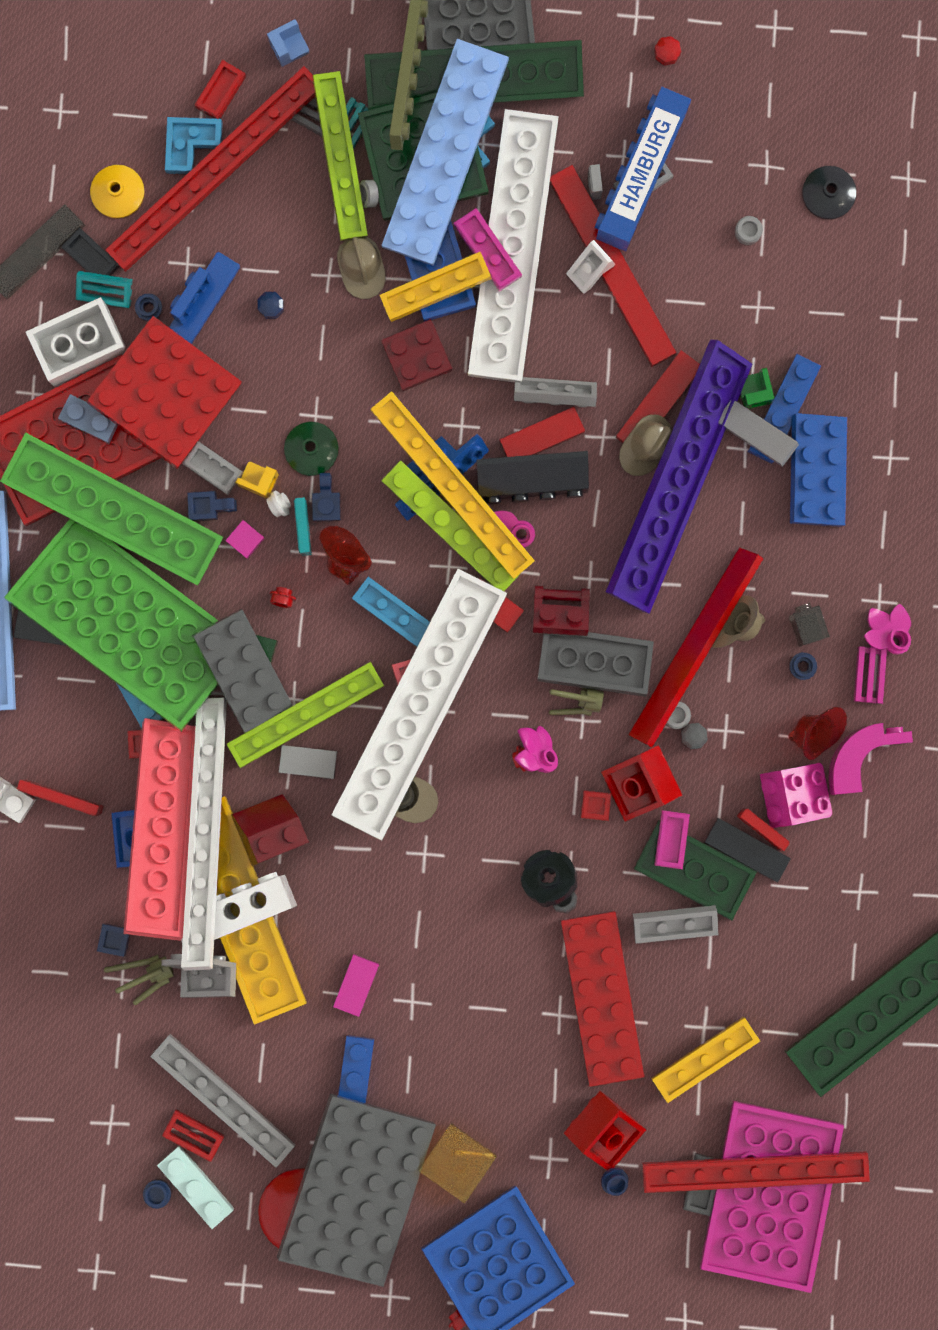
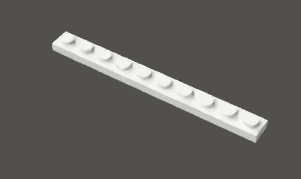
[181,698,227,971]

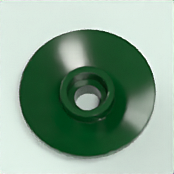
[284,422,339,476]

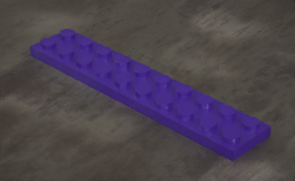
[606,339,753,614]

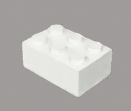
[26,297,127,388]

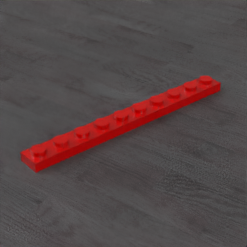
[106,66,315,272]

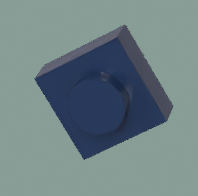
[97,923,130,957]

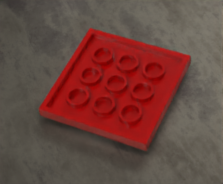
[87,316,242,469]

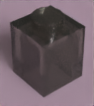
[789,603,830,647]

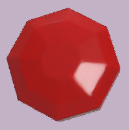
[654,36,681,66]

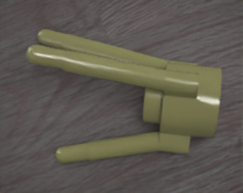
[549,687,604,716]
[104,954,174,1005]

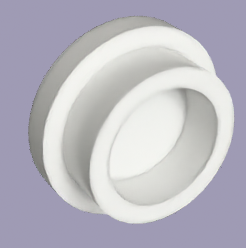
[266,490,291,517]

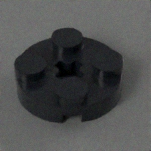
[521,850,578,907]

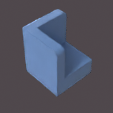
[267,20,309,67]

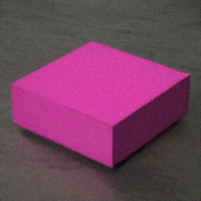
[226,520,265,559]

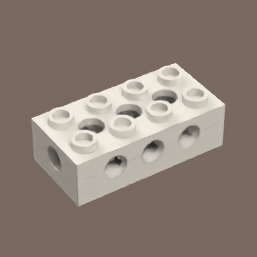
[181,872,297,943]

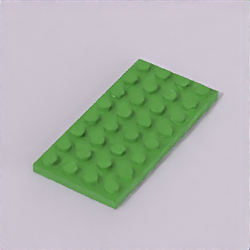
[4,519,218,731]

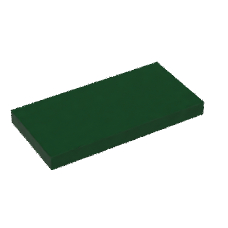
[633,820,757,921]

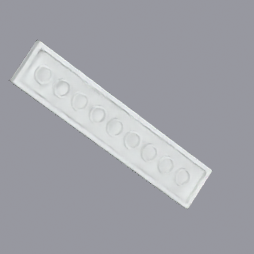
[468,109,559,382]
[332,569,507,841]

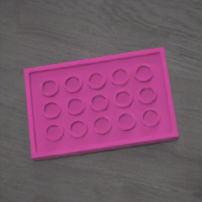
[700,1101,844,1293]

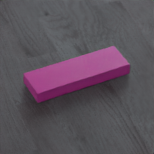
[454,208,522,292]

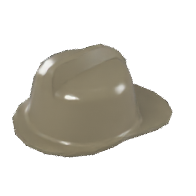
[337,237,386,299]
[619,415,672,476]
[712,595,765,648]
[395,776,438,823]

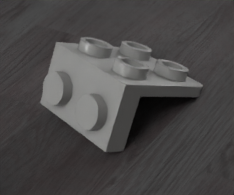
[161,954,236,998]

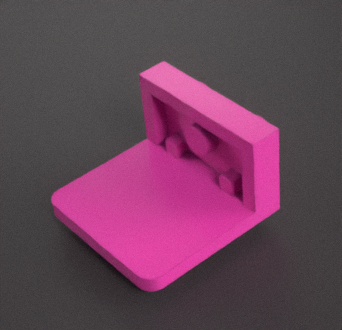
[760,763,832,828]

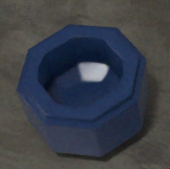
[258,292,284,319]

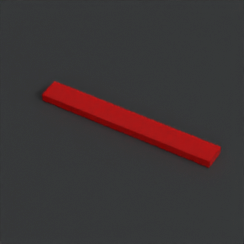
[549,165,676,367]
[629,547,763,748]
[642,1151,870,1193]

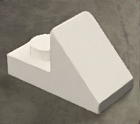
[566,240,616,294]
[0,777,36,823]

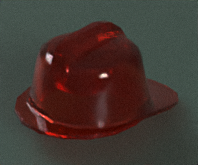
[319,526,372,585]
[788,707,847,760]

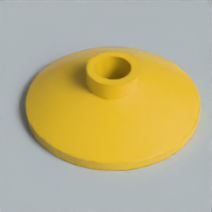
[90,165,145,219]

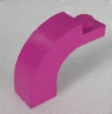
[828,723,913,795]

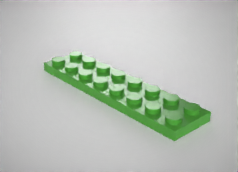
[0,433,224,586]

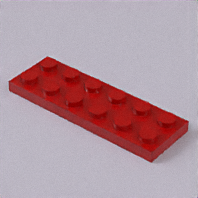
[560,911,644,1087]

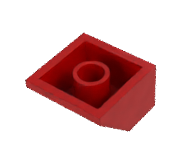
[601,745,682,822]
[564,1091,646,1170]

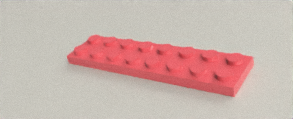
[123,718,196,941]

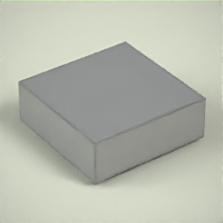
[587,164,603,200]

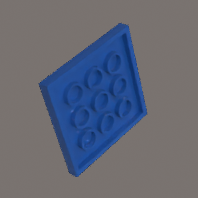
[421,1185,575,1330]

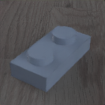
[58,394,118,444]

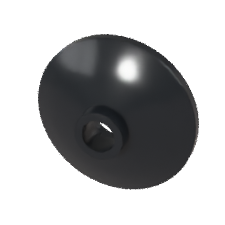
[802,166,856,219]

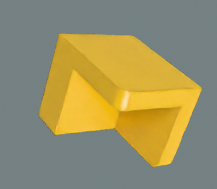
[235,462,279,499]

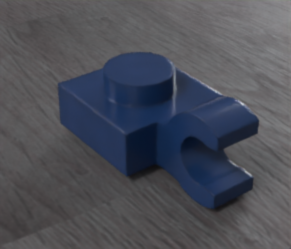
[312,473,341,521]
[187,491,237,521]

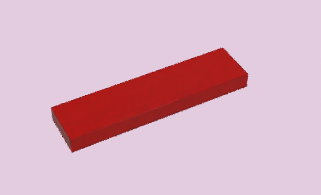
[615,350,700,443]

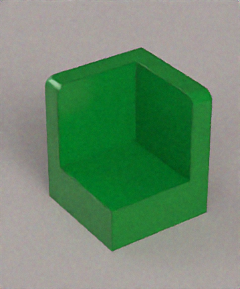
[740,368,774,409]

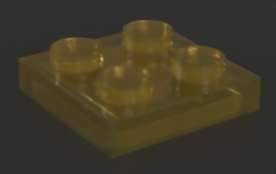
[419,1123,497,1203]

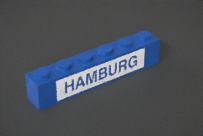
[594,87,691,252]

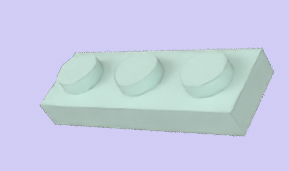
[157,1145,234,1229]

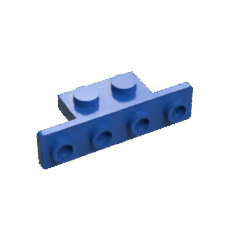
[169,252,240,344]
[395,434,489,521]

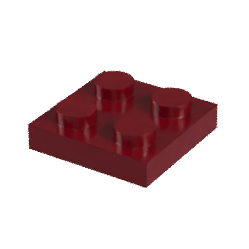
[381,319,452,392]

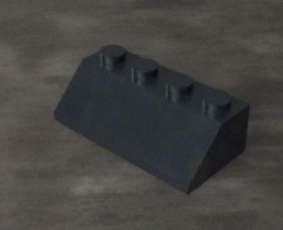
[476,451,589,505]

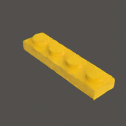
[380,251,492,322]
[651,1017,760,1103]

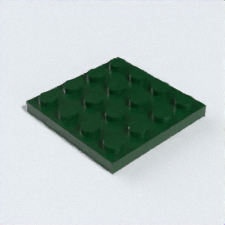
[358,92,489,221]

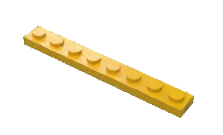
[371,391,535,579]

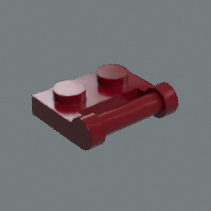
[533,586,590,636]

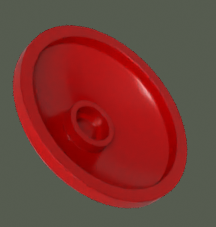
[258,1168,305,1248]

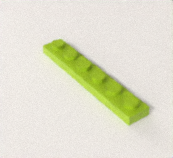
[312,71,368,241]
[381,460,520,591]
[227,662,384,768]

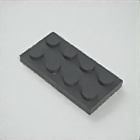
[192,609,293,733]
[537,632,654,697]

